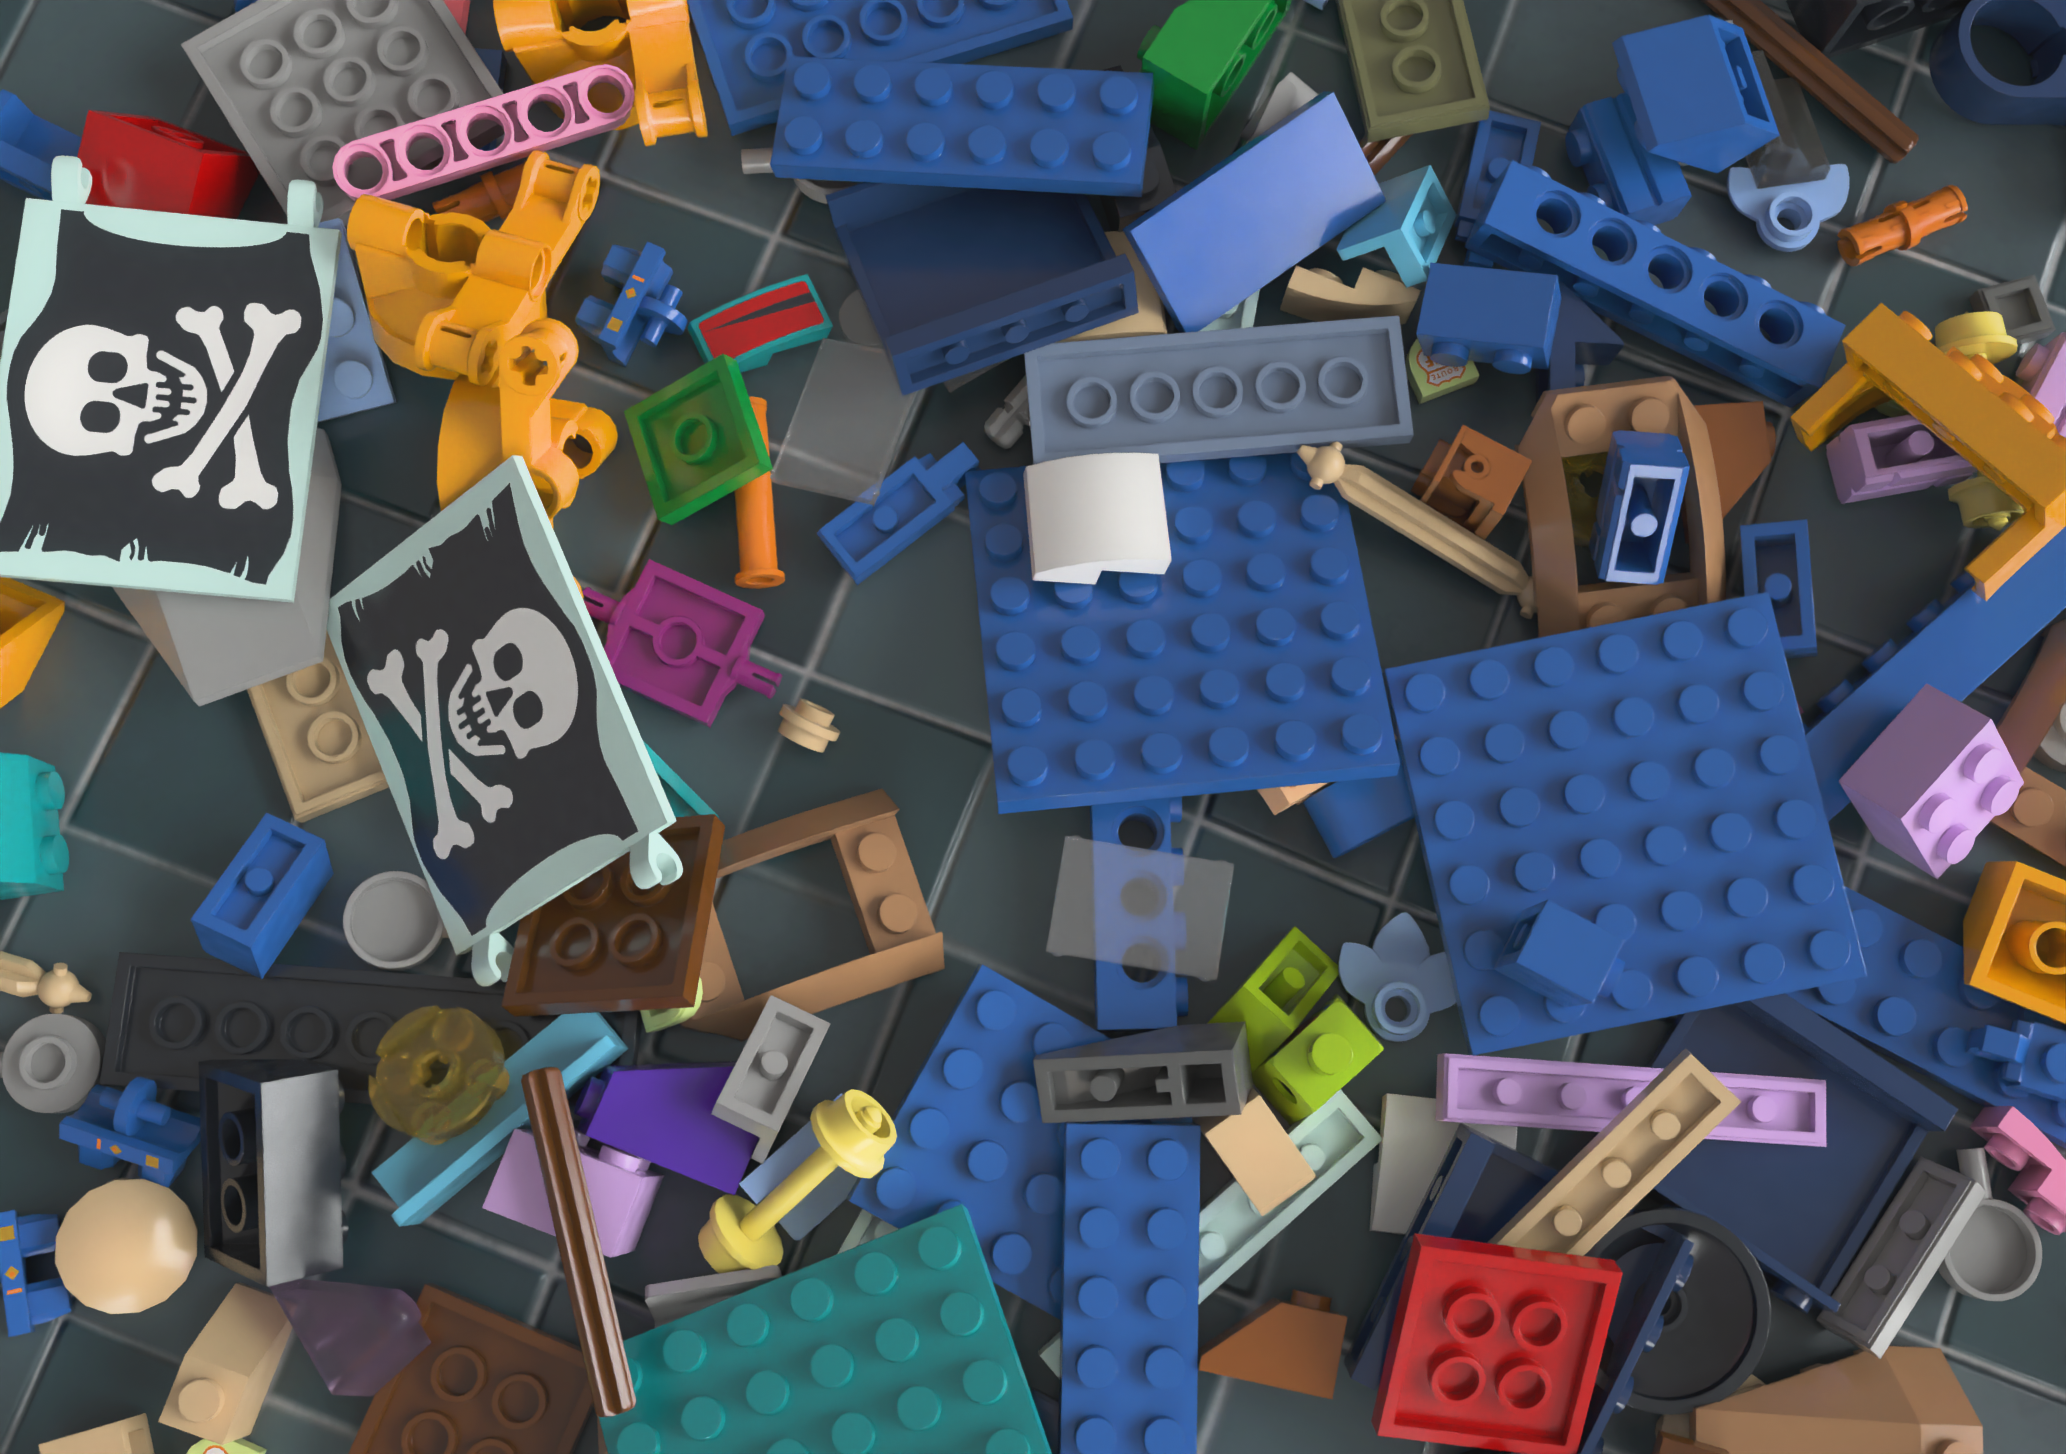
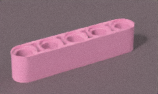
[332,64,635,202]

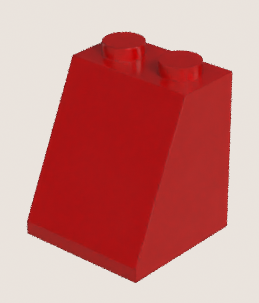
[77,110,260,219]

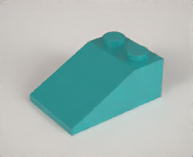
[0,752,69,900]

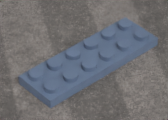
[1024,315,1414,465]

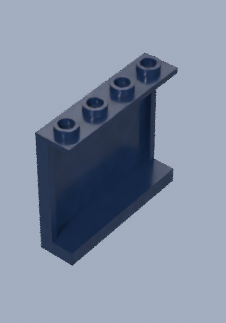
[825,182,1139,396]
[1645,993,1958,1314]
[1344,1123,1695,1454]

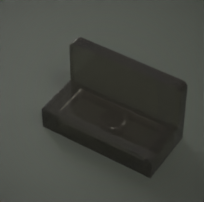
[1746,50,1830,189]

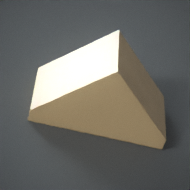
[1192,1087,1316,1217]

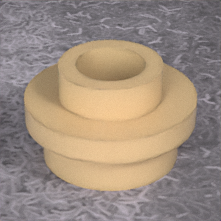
[778,698,840,753]

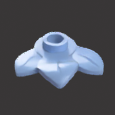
[1727,137,1850,252]
[1338,912,1456,1042]

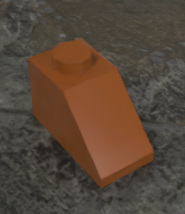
[1681,401,1776,544]
[1198,1289,1347,1400]

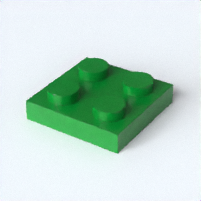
[624,354,773,525]

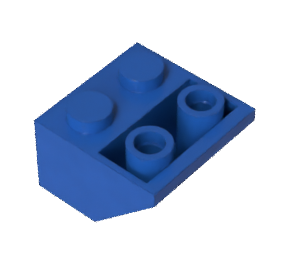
[1612,15,1780,174]

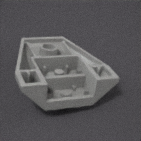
[113,428,342,707]

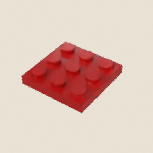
[1371,1233,1623,1454]

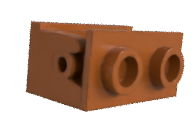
[1410,425,1532,540]

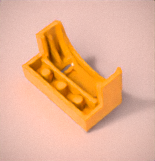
[1790,303,2066,601]

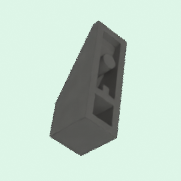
[1033,1022,1253,1123]

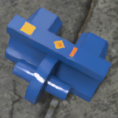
[575,241,688,367]
[59,1076,201,1188]
[0,1210,72,1337]

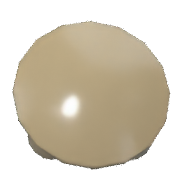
[55,1178,198,1314]

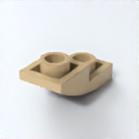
[1280,265,1421,325]

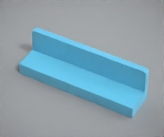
[371,1012,629,1227]

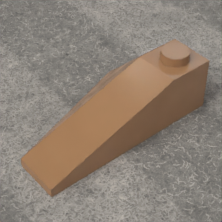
[1689,1345,1983,1454]

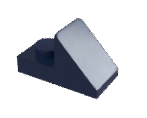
[1536,282,1624,404]

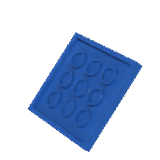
[847,964,1193,1320]

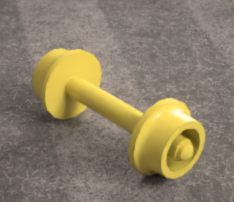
[1935,311,2024,531]
[698,1089,897,1273]

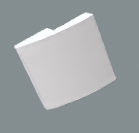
[1023,453,1172,584]
[1369,1093,1517,1235]

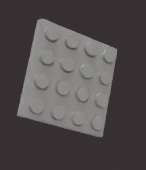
[181,0,505,227]

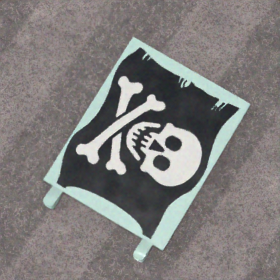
[0,155,342,603]
[327,455,683,987]

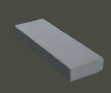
[1816,1156,1986,1359]

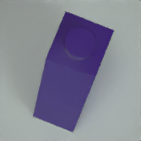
[574,1061,759,1195]

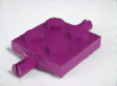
[582,559,782,728]

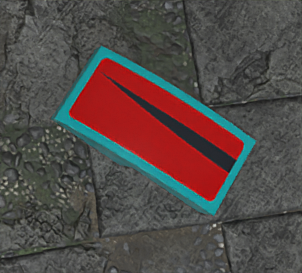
[687,274,833,372]

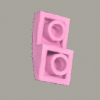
[1970,1106,2066,1235]

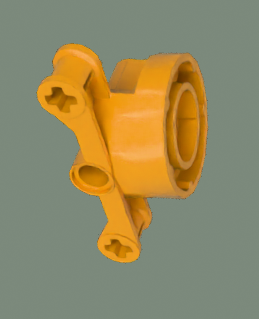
[493,0,708,146]
[347,150,600,387]
[437,318,618,599]

